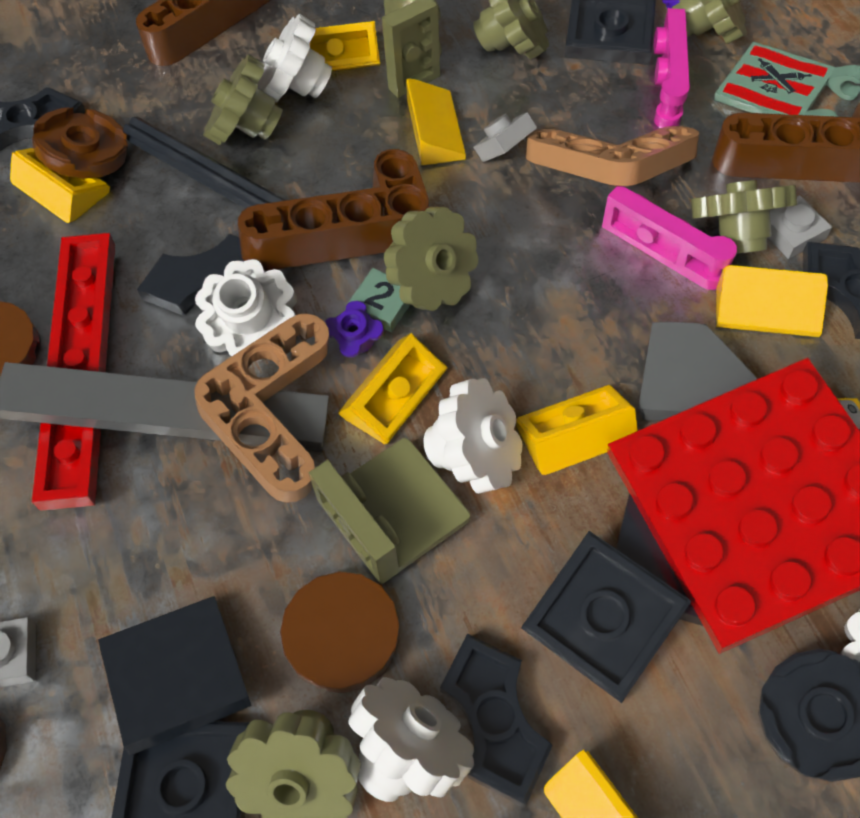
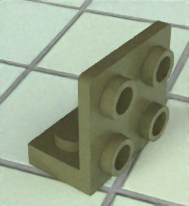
[382,0,442,98]
[308,438,470,585]

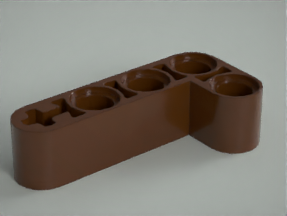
[136,0,271,66]
[712,100,860,183]
[238,149,429,271]

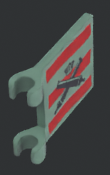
[714,41,860,117]

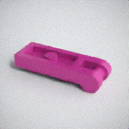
[653,8,690,128]
[602,186,737,290]

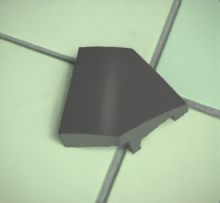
[638,322,757,420]

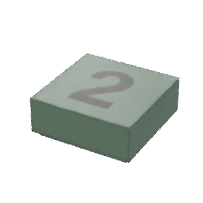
[347,268,410,333]

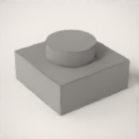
[473,112,537,162]
[767,195,832,259]
[0,617,36,688]

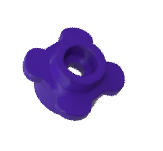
[325,301,384,358]

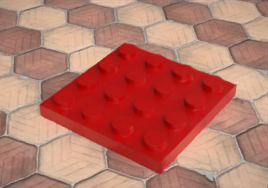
[607,357,860,654]

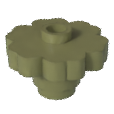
[474,0,549,60]
[672,0,747,44]
[203,54,283,145]
[691,180,797,254]
[384,207,478,311]
[226,710,361,818]

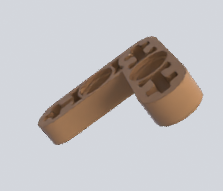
[526,126,699,186]
[194,313,329,503]

